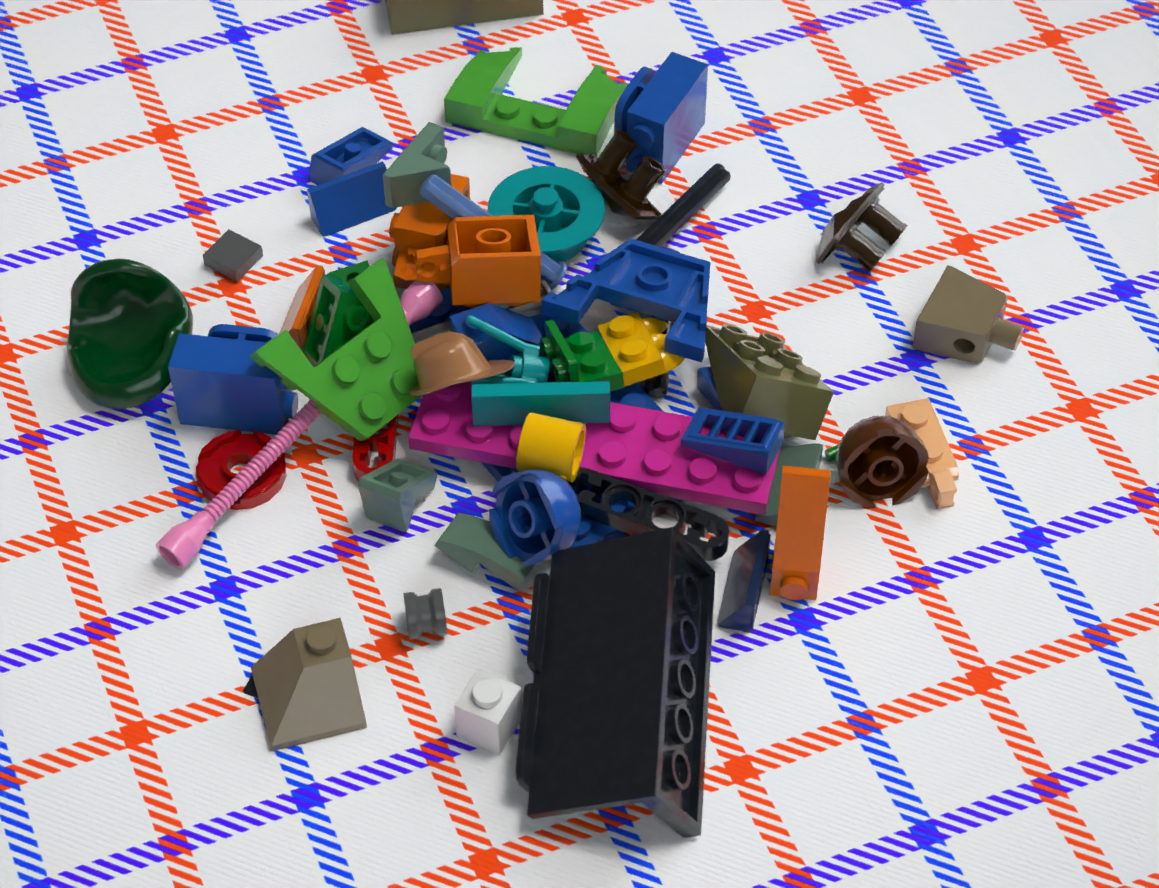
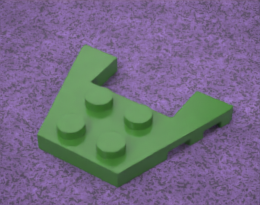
[249,258,421,442]

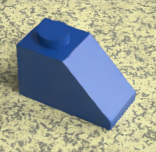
[449,303,543,361]

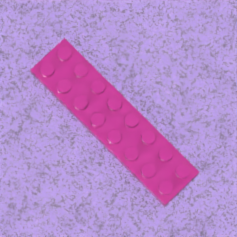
[408,381,782,515]

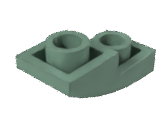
[434,513,536,590]

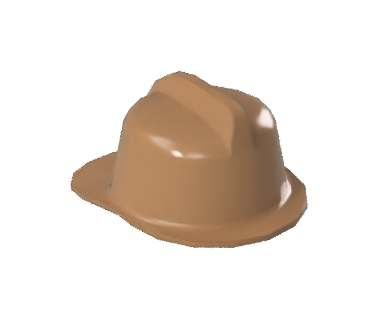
[409,331,515,397]

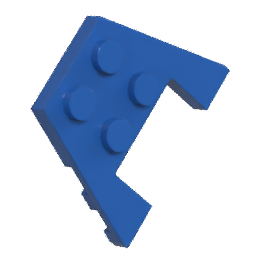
[542,238,711,363]

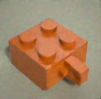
[389,174,471,291]
[416,215,541,308]

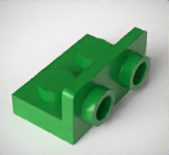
[302,274,374,367]
[540,320,624,391]

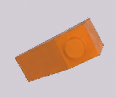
[770,466,831,600]

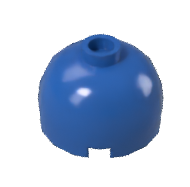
[489,469,581,566]

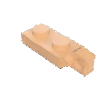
[885,398,959,509]

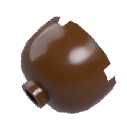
[835,416,929,508]

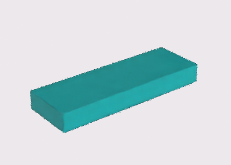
[472,381,610,426]

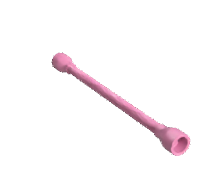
[156,279,443,570]

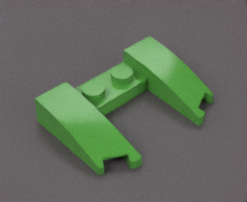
[444,47,628,157]

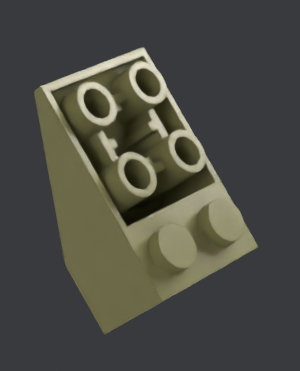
[705,324,834,440]

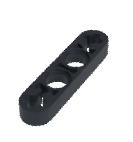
[568,467,730,561]

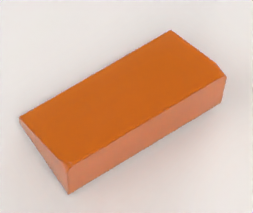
[280,265,326,350]

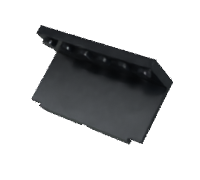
[515,527,715,838]

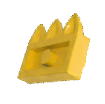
[597,312,685,387]

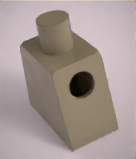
[912,265,1024,364]

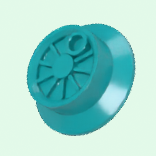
[488,166,605,262]

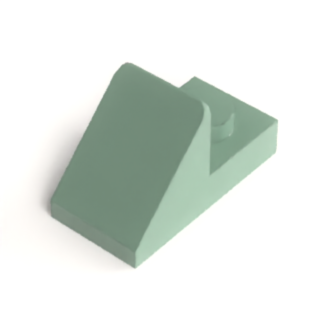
[383,122,451,208]
[358,458,438,532]

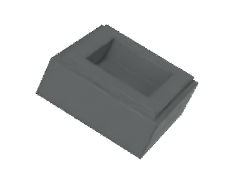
[203,229,263,282]

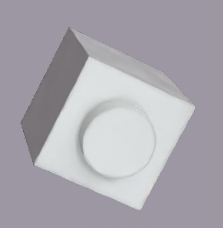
[454,668,522,755]

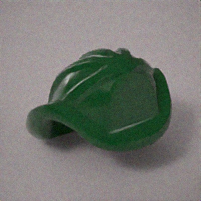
[67,258,193,409]

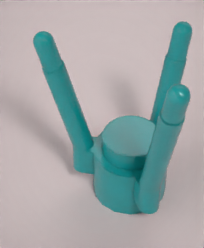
[466,315,550,384]

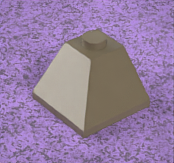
[251,618,367,751]

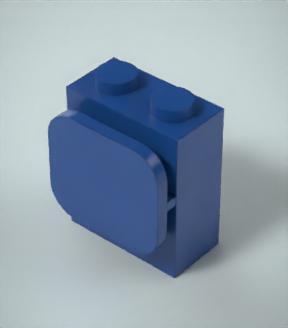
[614,51,708,184]
[168,324,298,435]

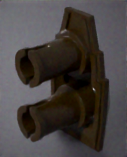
[576,129,666,220]
[816,182,908,272]

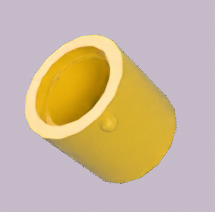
[516,412,586,483]

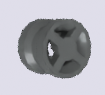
[403,588,447,640]

